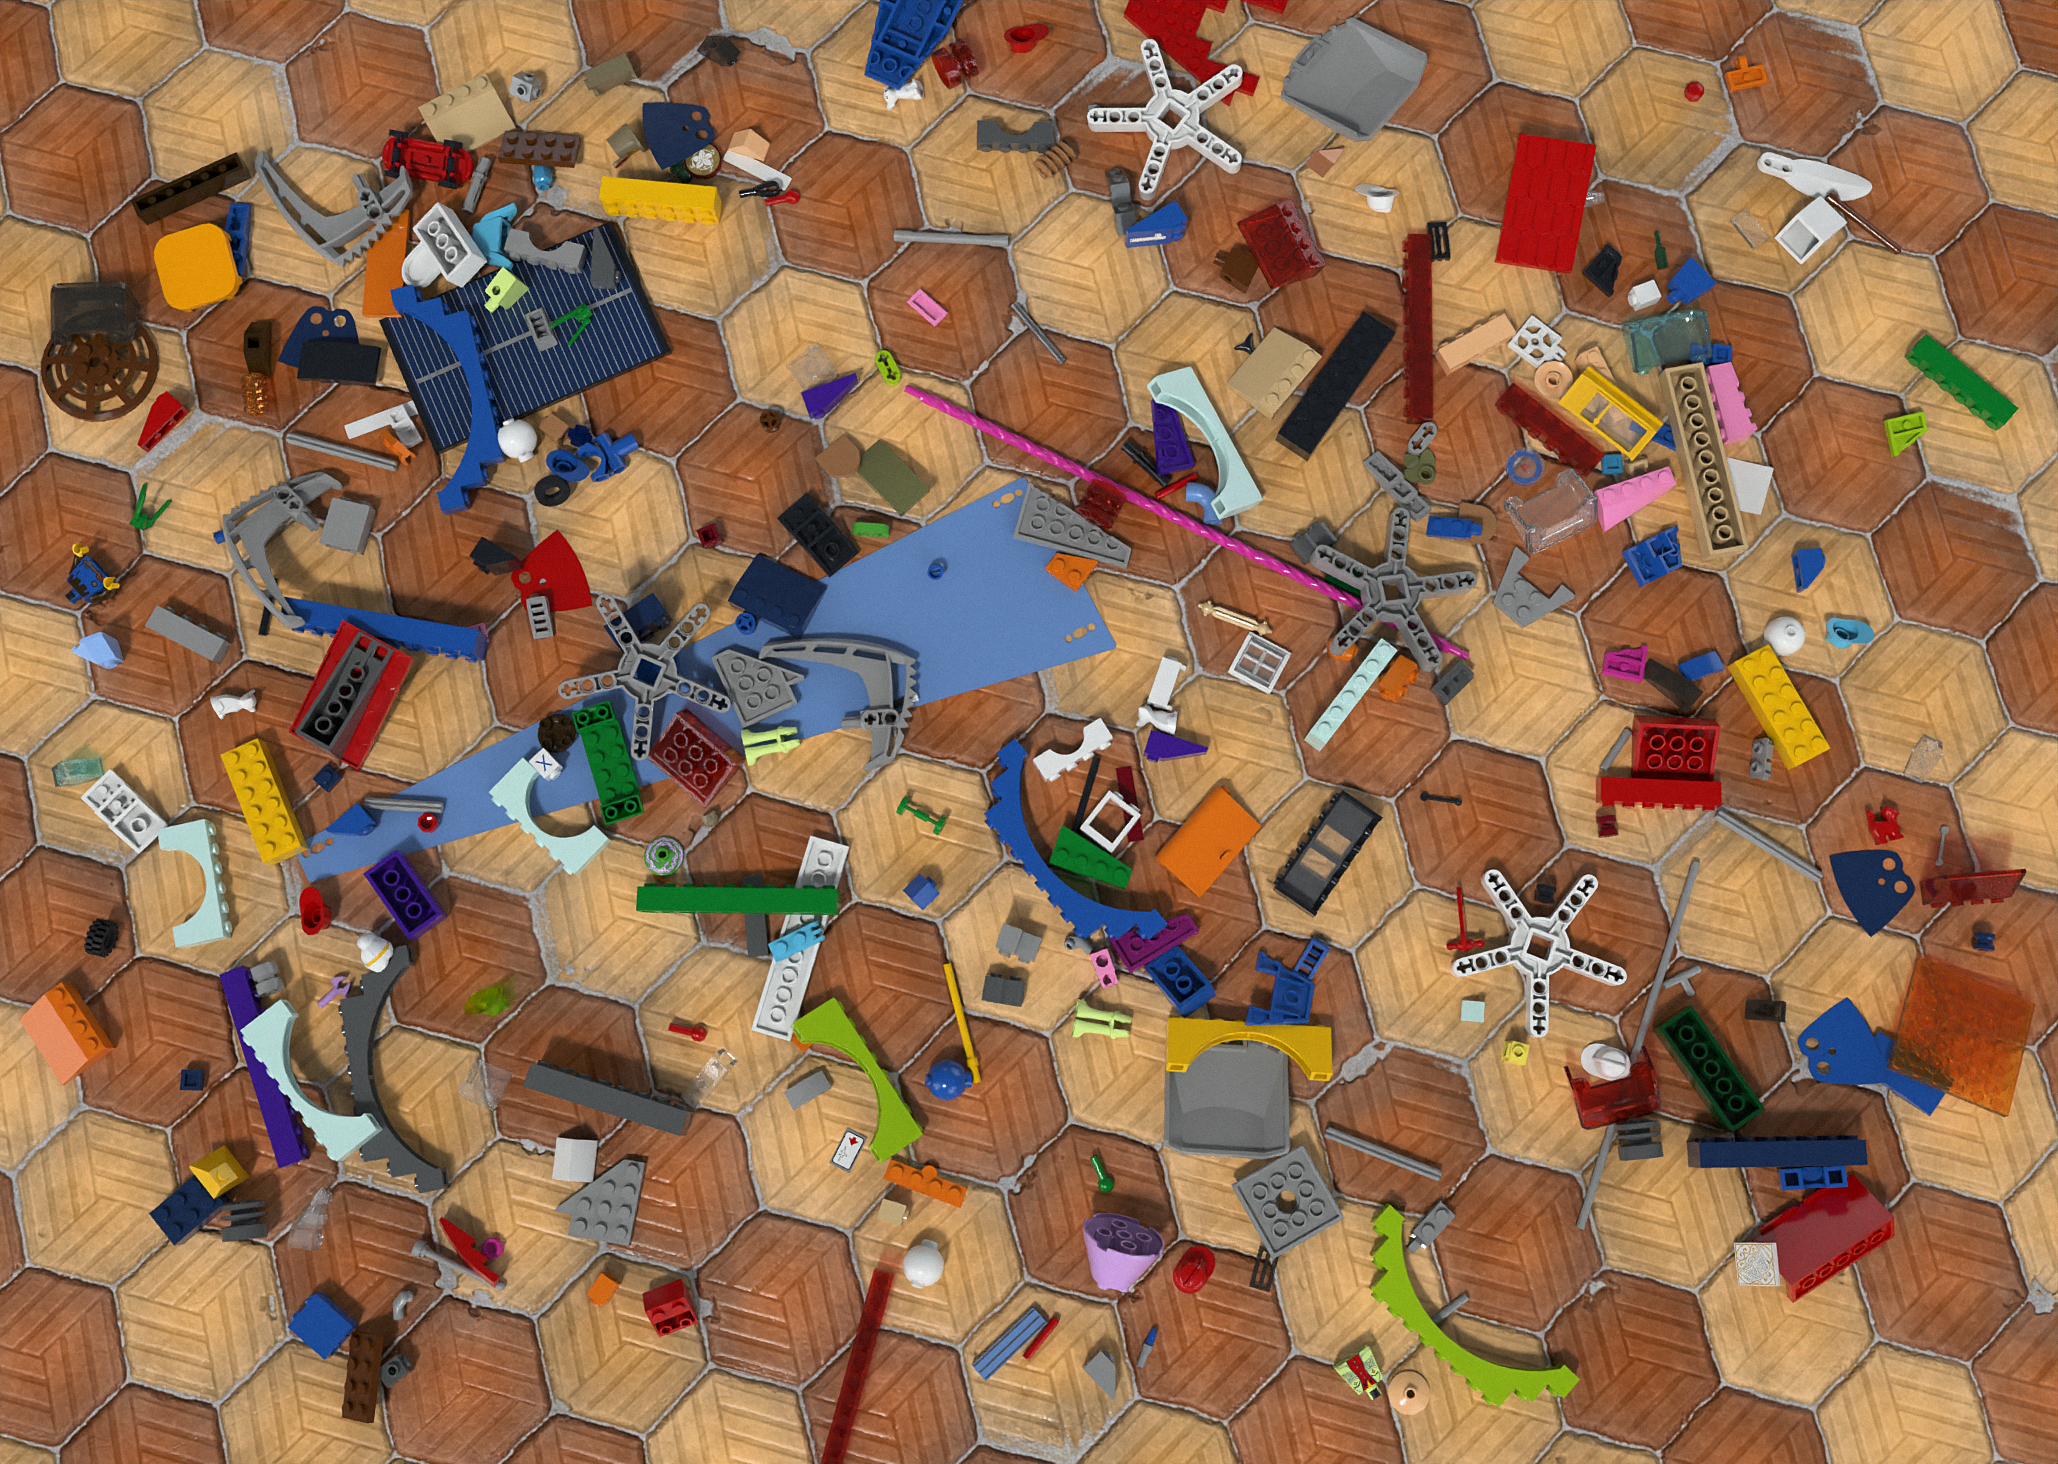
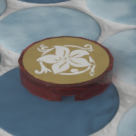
[684,143,722,180]

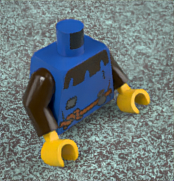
[65,542,120,604]

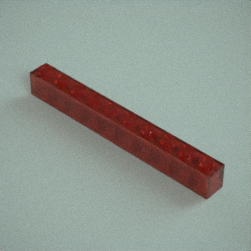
[1402,234,1433,424]
[820,1268,896,1464]

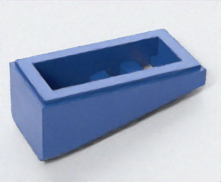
[1293,936,1330,981]

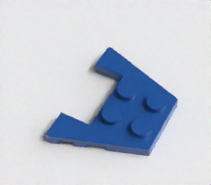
[1245,951,1315,1026]

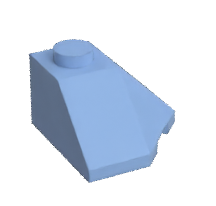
[71,632,124,669]

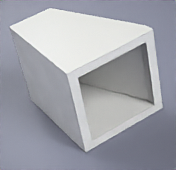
[1775,196,1848,265]

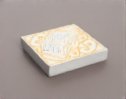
[1734,1242,1780,1286]

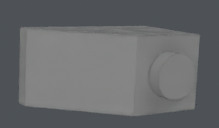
[1083,1349,1116,1400]

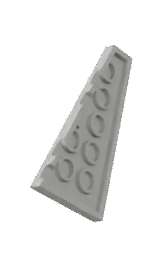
[1013,482,1132,569]

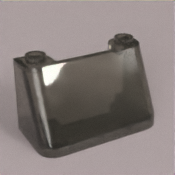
[50,281,140,345]

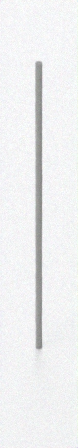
[1576,861,1700,1230]

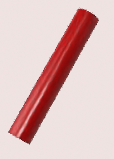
[1154,473,1198,500]
[1022,1316,1060,1361]

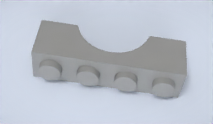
[504,228,588,274]

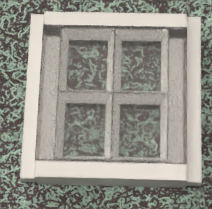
[1227,632,1292,695]

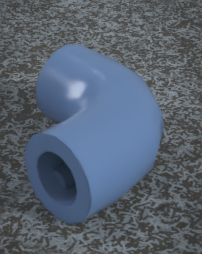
[1185,482,1223,525]

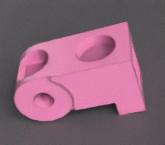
[1089,948,1118,989]

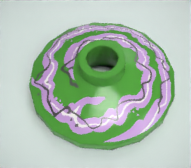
[644,837,684,876]

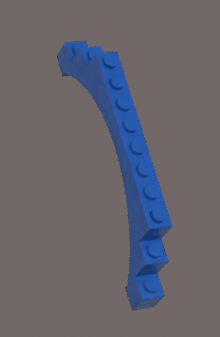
[390,285,506,515]
[984,739,1168,941]

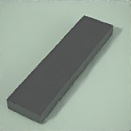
[742,875,769,958]

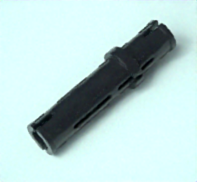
[1121,440,1172,488]

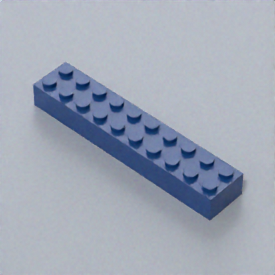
[281,597,489,663]

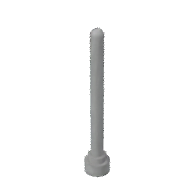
[411,1239,505,1291]

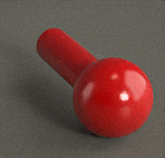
[764,189,800,206]
[668,1023,707,1042]

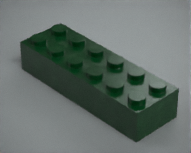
[1652,1005,1765,1132]

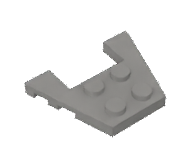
[1492,547,1575,629]

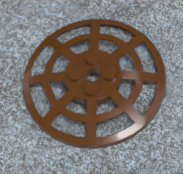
[41,310,158,422]

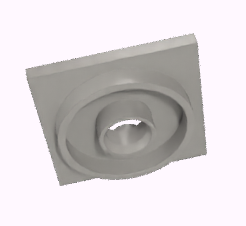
[1231,1144,1344,1259]

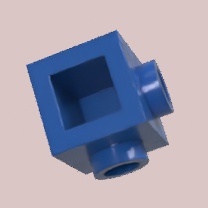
[903,874,940,910]

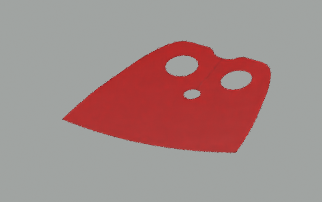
[511,530,592,613]

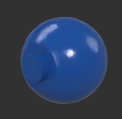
[925,1059,972,1101]

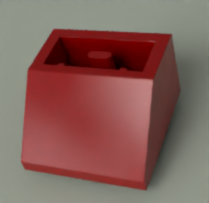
[642,1278,699,1337]

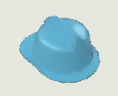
[1826,618,1874,649]

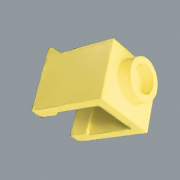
[1500,1041,1530,1066]

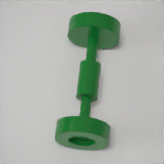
[896,795,948,835]

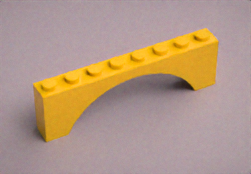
[1166,1016,1333,1081]

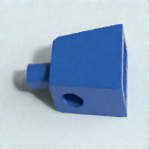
[1666,256,1717,305]

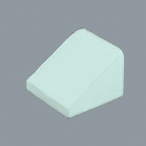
[1460,1000,1485,1023]

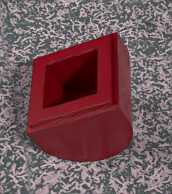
[697,523,722,549]

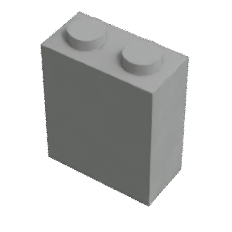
[319,497,376,555]

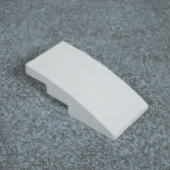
[81,769,168,854]

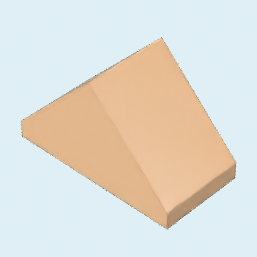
[728,129,770,161]

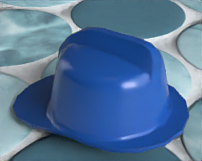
[546,449,590,482]

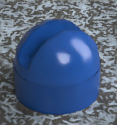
[927,563,944,580]

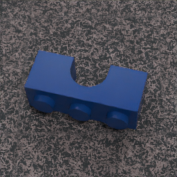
[1777,1166,1848,1191]

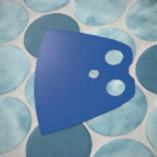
[1798,998,1887,1085]

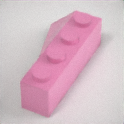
[1705,362,1757,445]
[1590,466,1676,532]

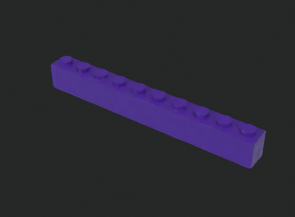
[219,966,310,1169]

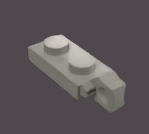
[1406,1201,1456,1254]

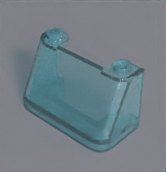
[1621,308,1713,375]

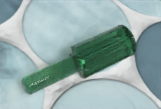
[1654,231,1669,270]

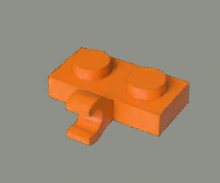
[1724,55,1768,93]
[380,429,415,466]

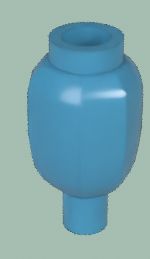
[533,165,552,191]

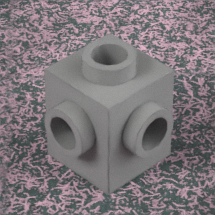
[509,71,542,102]

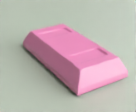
[907,289,948,327]

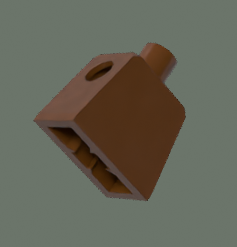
[1213,248,1262,294]

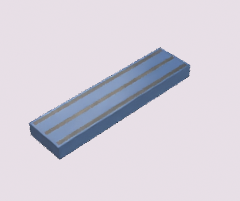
[972,1307,1047,1381]

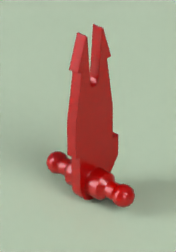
[1446,887,1485,952]

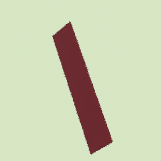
[1116,766,1144,842]

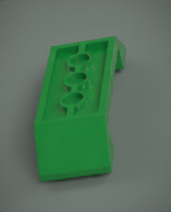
[571,700,644,826]

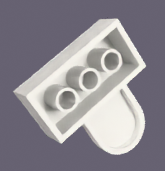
[402,202,487,289]

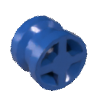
[735,613,757,635]

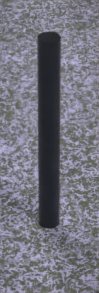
[1071,757,1101,834]

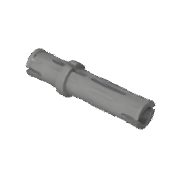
[461,157,492,214]

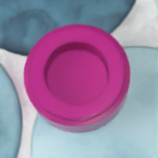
[481,1237,504,1259]

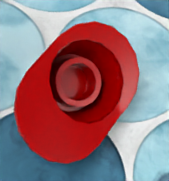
[1004,23,1049,53]
[299,887,332,935]
[1173,1246,1215,1294]

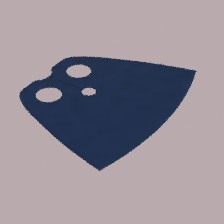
[642,102,715,170]
[278,306,359,368]
[1829,850,1915,937]

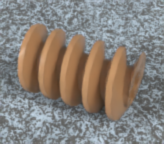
[1033,140,1076,179]

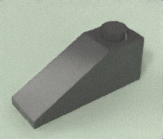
[590,227,621,289]

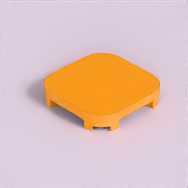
[154,223,242,312]

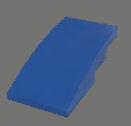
[1874,1032,1953,1116]

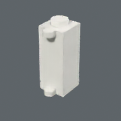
[1147,656,1186,711]

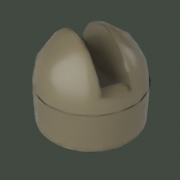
[701,810,718,827]

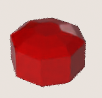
[1684,82,1704,102]
[418,813,439,833]

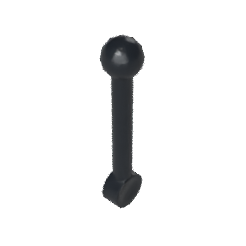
[1420,793,1462,806]

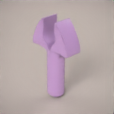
[317,976,353,1008]

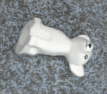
[883,78,924,110]
[210,689,257,719]
[1136,705,1178,736]

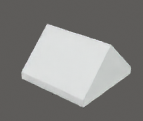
[552,1137,598,1182]

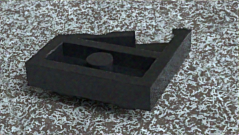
[1582,244,1622,298]

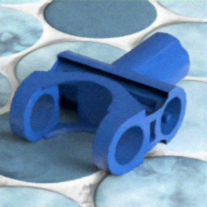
[577,433,640,482]

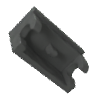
[1430,660,1474,706]

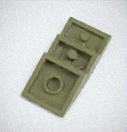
[857,440,930,517]

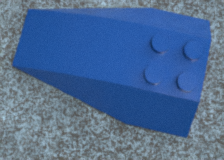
[864,0,964,91]

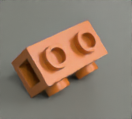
[1378,655,1419,703]

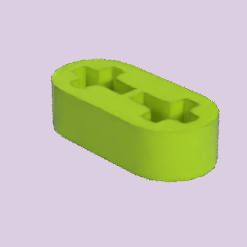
[875,350,901,386]

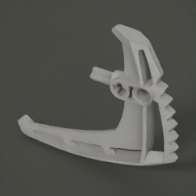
[254,150,413,267]
[222,472,343,628]
[759,638,917,771]

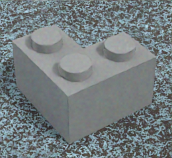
[995,923,1042,964]

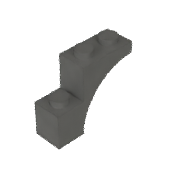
[1105,168,1136,236]

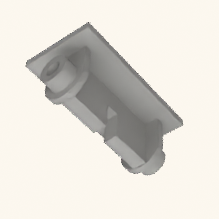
[1750,738,1774,781]

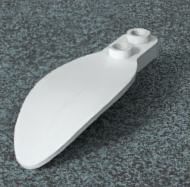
[1757,152,1872,201]

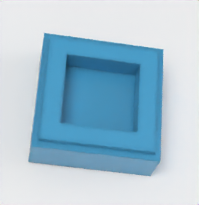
[1600,454,1623,475]

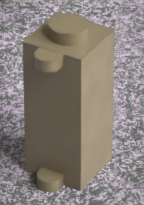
[584,53,637,97]

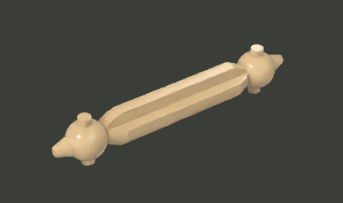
[1198,600,1272,637]

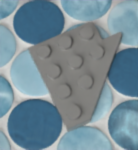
[711,649,805,729]
[555,1159,646,1246]

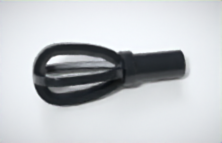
[739,181,780,198]

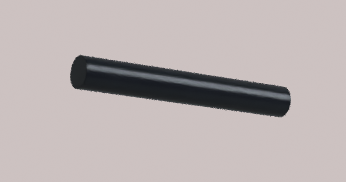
[258,578,278,636]

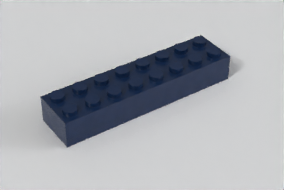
[1687,1135,1868,1168]

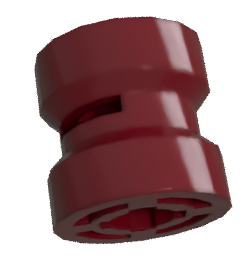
[1596,815,1619,838]

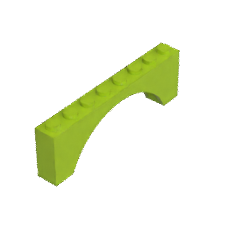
[790,997,923,1165]

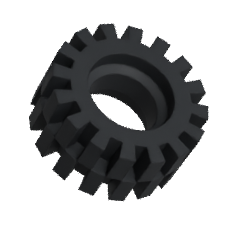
[84,918,119,958]

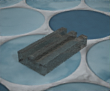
[1249,1245,1279,1292]

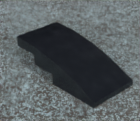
[297,342,381,385]
[777,493,859,578]

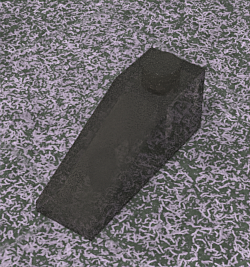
[1643,658,1703,711]

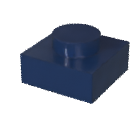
[313,764,343,793]
[180,1069,205,1091]

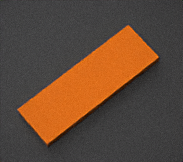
[362,209,411,318]

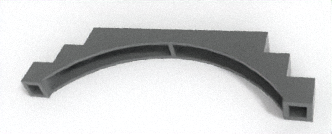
[338,945,449,1193]

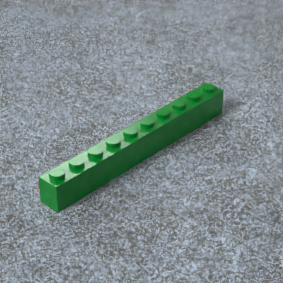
[636,883,840,915]

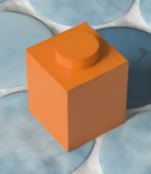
[587,1271,622,1306]

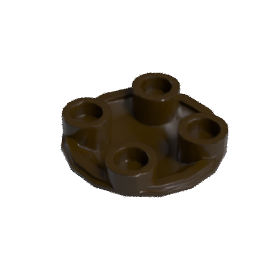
[537,714,577,753]

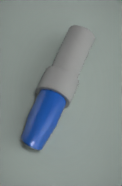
[1136,1328,1157,1368]

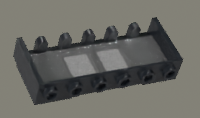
[1273,790,1383,918]

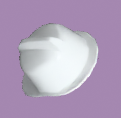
[1355,184,1399,213]
[1581,1043,1631,1081]

